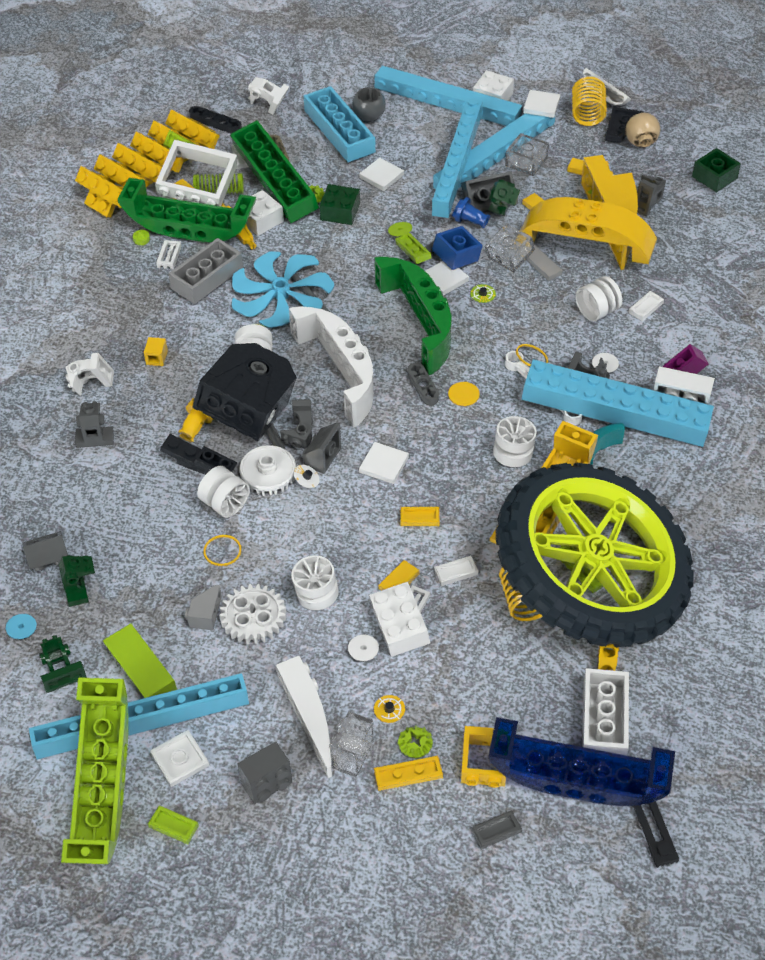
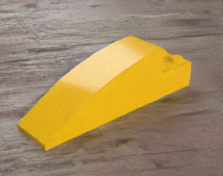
[581,155,638,270]

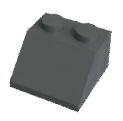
[302,422,341,474]
[22,531,68,571]

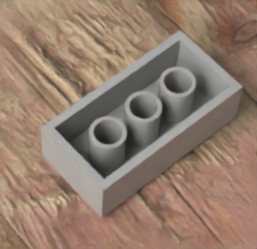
[168,238,243,304]

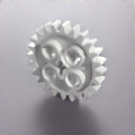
[219,584,286,644]

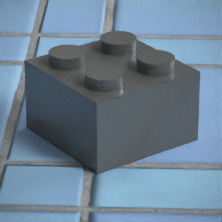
[237,742,292,804]

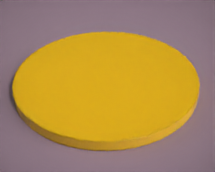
[448,382,480,406]

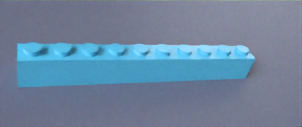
[374,66,522,126]
[432,98,483,218]
[433,113,555,189]
[29,673,249,759]

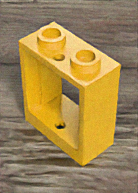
[461,726,508,788]

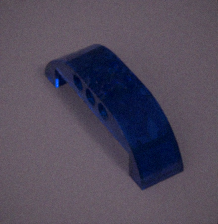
[488,717,675,806]

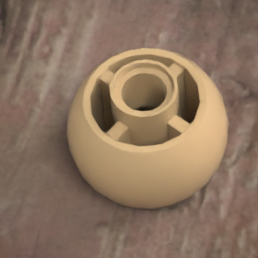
[626,113,661,147]

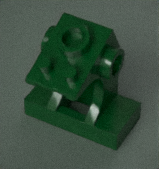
[488,179,520,217]
[59,555,95,607]
[39,635,87,693]

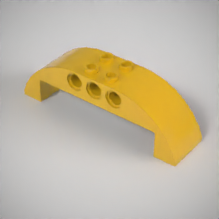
[516,197,657,264]
[490,421,598,546]

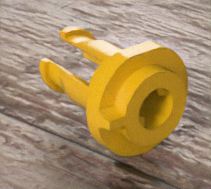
[178,398,213,442]

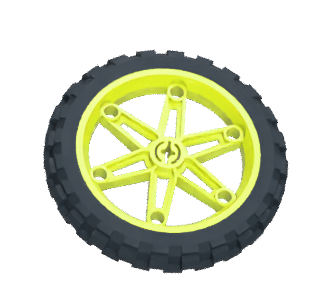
[496,463,694,647]

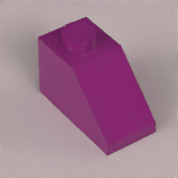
[663,344,709,374]

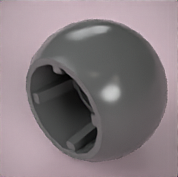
[352,87,386,121]

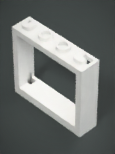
[155,140,237,206]

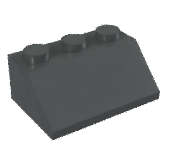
[461,171,518,211]

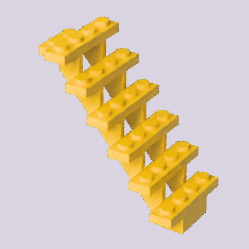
[75,109,220,218]

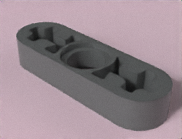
[408,363,439,406]

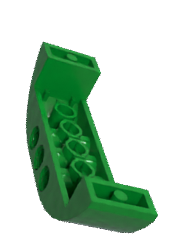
[118,178,257,243]
[374,257,452,375]

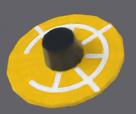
[374,695,405,723]

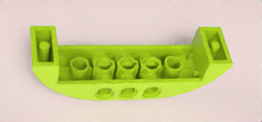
[61,678,129,864]

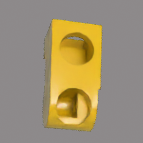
[597,644,619,671]

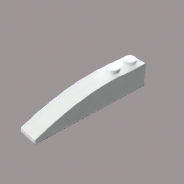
[276,656,332,778]

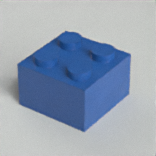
[432,226,483,270]

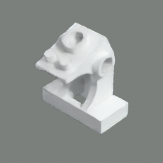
[248,77,289,115]
[66,353,114,396]

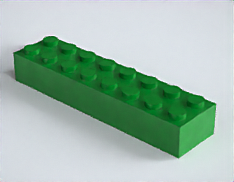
[230,120,319,223]

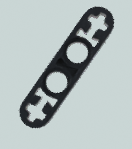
[189,106,242,134]

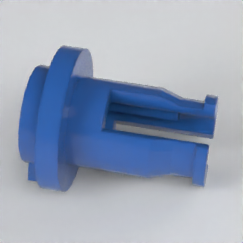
[451,197,490,228]

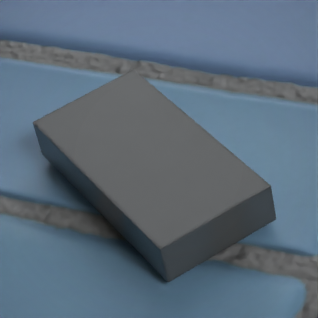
[471,810,522,850]

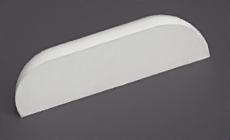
[583,68,631,106]

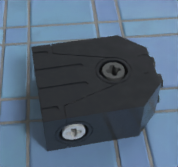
[192,343,297,442]

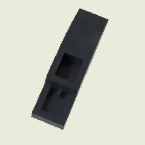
[160,434,237,475]

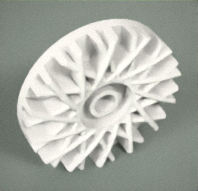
[239,445,296,496]

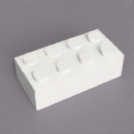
[581,668,629,761]

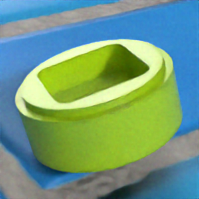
[133,230,150,245]

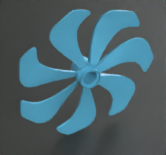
[232,251,335,328]

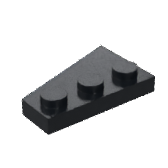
[605,107,644,143]

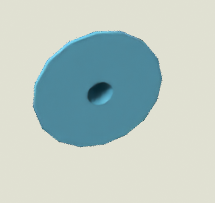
[5,614,37,639]

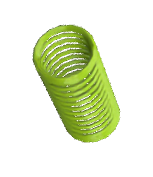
[193,173,244,194]

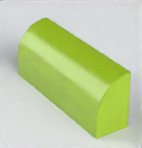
[102,623,177,698]

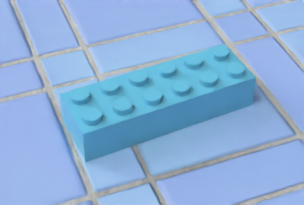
[303,86,376,162]

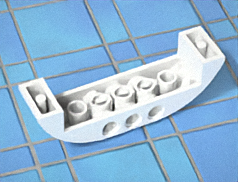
[289,307,374,428]

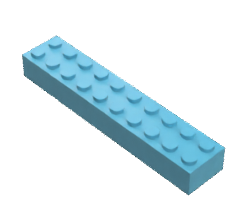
[521,359,714,447]

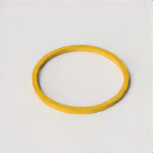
[516,344,548,366]
[204,535,241,566]

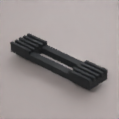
[625,778,679,868]

